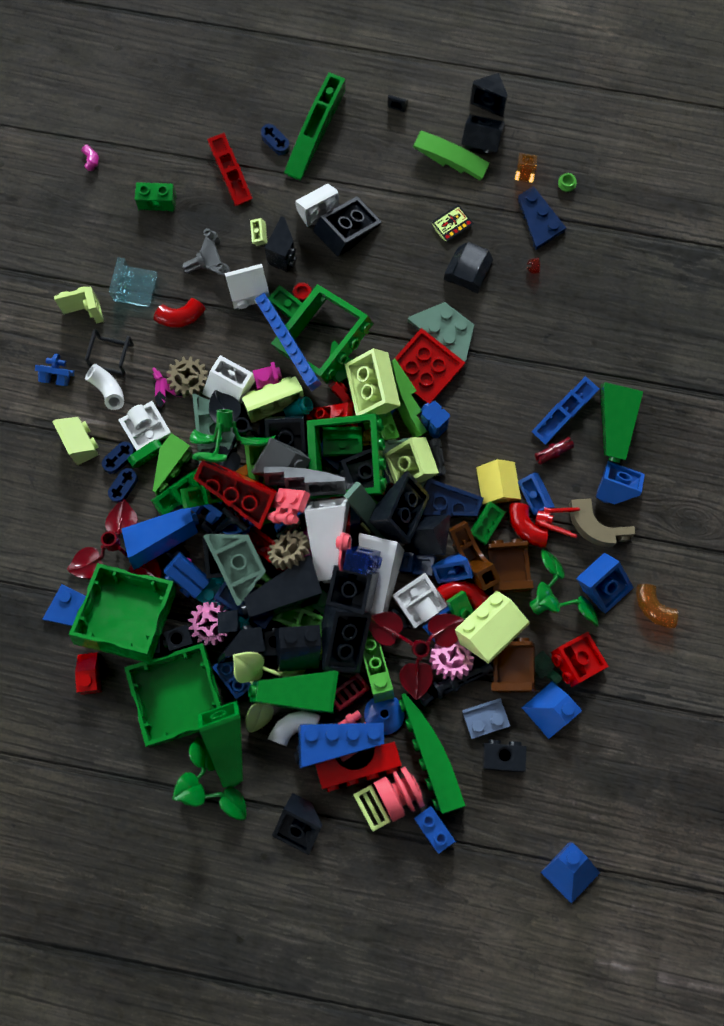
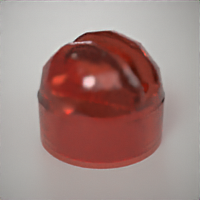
[527,258,540,273]

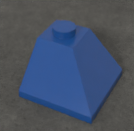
[596,461,645,505]
[522,682,582,739]
[540,842,600,903]

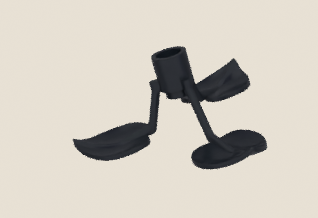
[209,390,266,471]

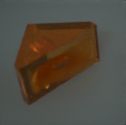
[515,153,537,182]

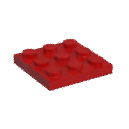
[394,328,466,404]

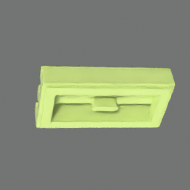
[353,785,391,832]

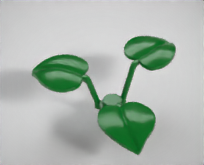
[190,409,276,463]
[530,549,599,627]
[173,738,247,821]

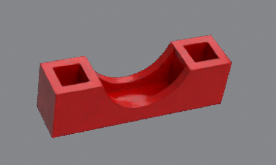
[316,741,402,792]

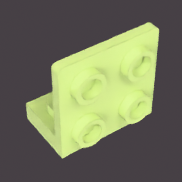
[54,286,104,323]

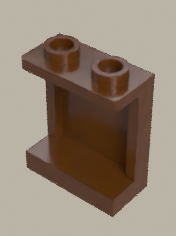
[487,539,534,594]
[491,638,535,693]

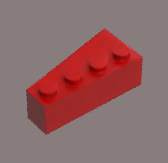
[193,461,278,530]

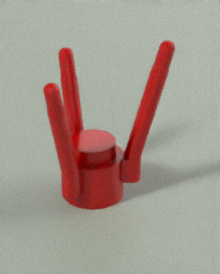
[535,507,580,538]

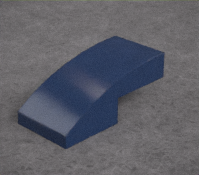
[399,552,437,577]

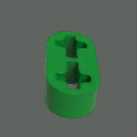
[128,439,162,468]

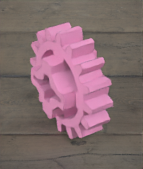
[188,602,230,646]
[429,640,474,681]

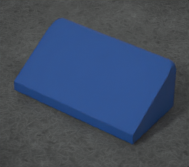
[518,473,555,516]

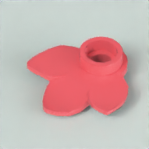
[336,532,351,571]

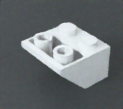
[295,184,339,227]
[202,355,255,404]

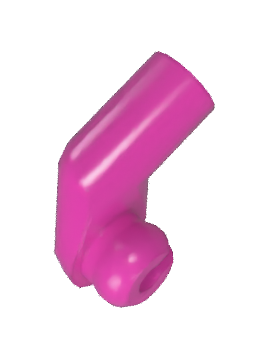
[81,145,99,171]

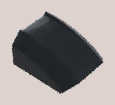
[444,242,493,294]
[338,448,394,490]

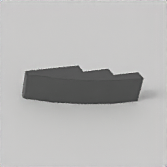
[264,467,346,496]

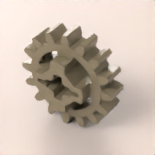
[167,356,208,398]
[268,530,310,570]

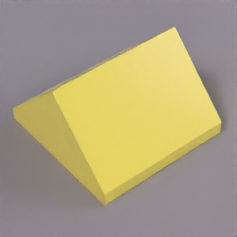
[476,459,521,505]

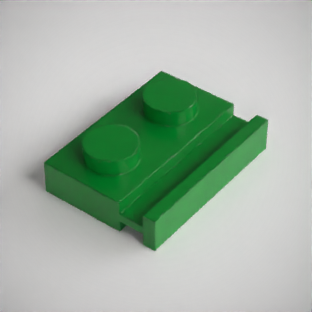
[322,427,363,457]

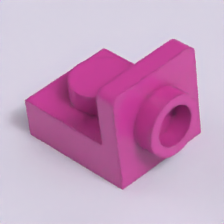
[253,362,282,390]

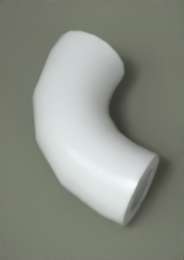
[85,364,124,410]
[268,711,321,746]

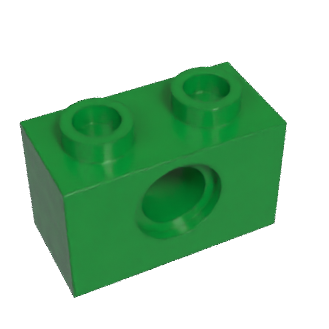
[135,182,176,211]

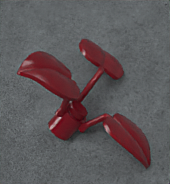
[67,499,161,579]
[369,611,464,700]

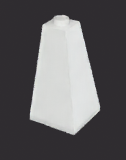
[304,498,350,583]
[358,533,405,615]

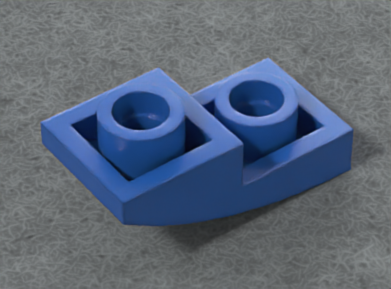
[212,662,251,699]

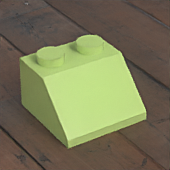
[52,417,99,465]
[384,437,439,484]

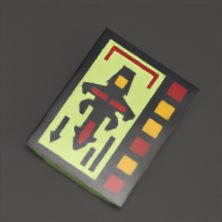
[432,204,474,241]

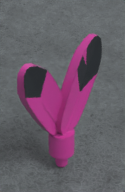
[152,368,183,407]

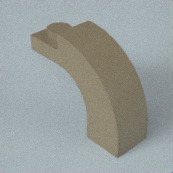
[569,498,635,547]

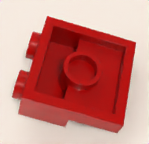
[551,632,609,688]

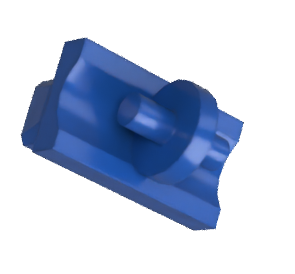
[35,353,75,386]
[190,501,224,525]

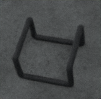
[85,329,134,375]

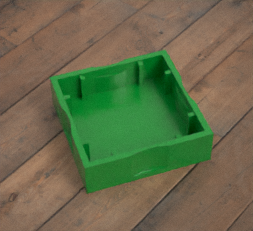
[69,563,177,663]
[124,643,223,748]

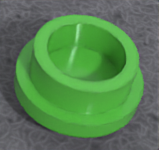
[558,173,577,192]

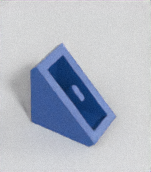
[431,552,474,584]

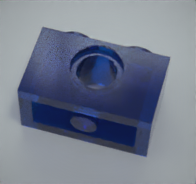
[343,546,382,575]

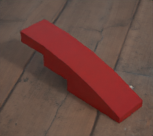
[207,133,253,206]

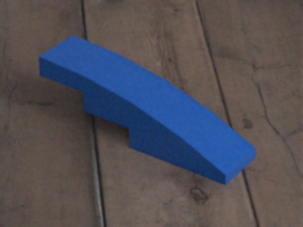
[531,376,600,445]

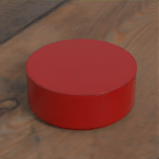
[293,283,312,303]

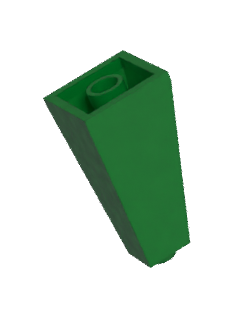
[600,382,643,463]
[248,671,338,714]
[198,701,243,788]

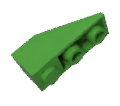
[153,433,192,496]
[363,636,394,703]

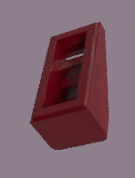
[333,673,371,715]

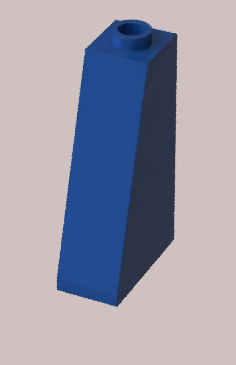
[121,508,199,569]

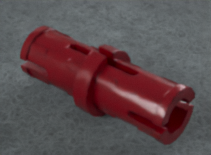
[534,437,574,465]

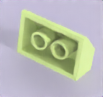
[345,348,401,415]
[242,376,304,423]
[455,590,530,664]

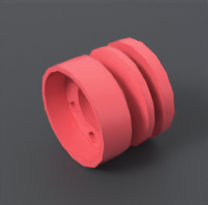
[374,767,425,822]

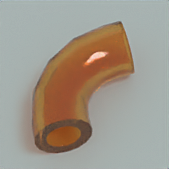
[636,584,678,628]

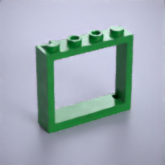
[271,284,374,384]
[307,413,387,501]

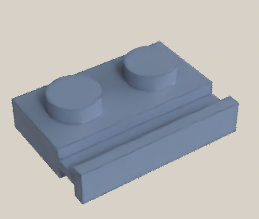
[462,698,510,739]

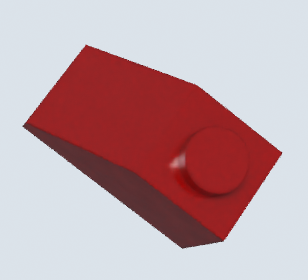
[75,652,102,695]

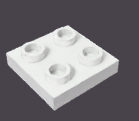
[119,401,171,451]
[392,573,447,628]

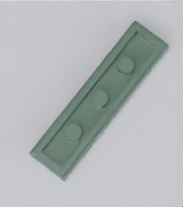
[343,481,386,539]

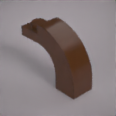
[449,521,501,591]

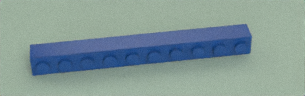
[255,293,322,391]

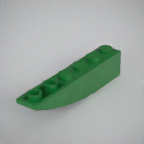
[284,72,346,181]
[399,693,466,814]

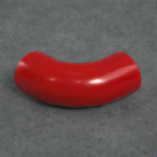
[153,298,206,328]
[509,503,548,548]
[436,581,489,610]

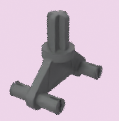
[183,228,232,276]

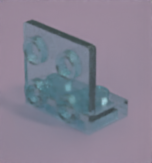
[109,257,158,307]

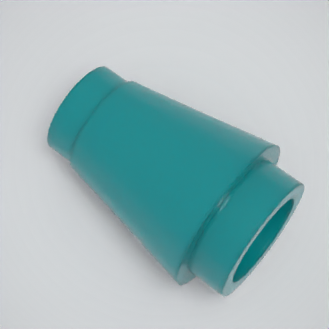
[284,396,313,416]

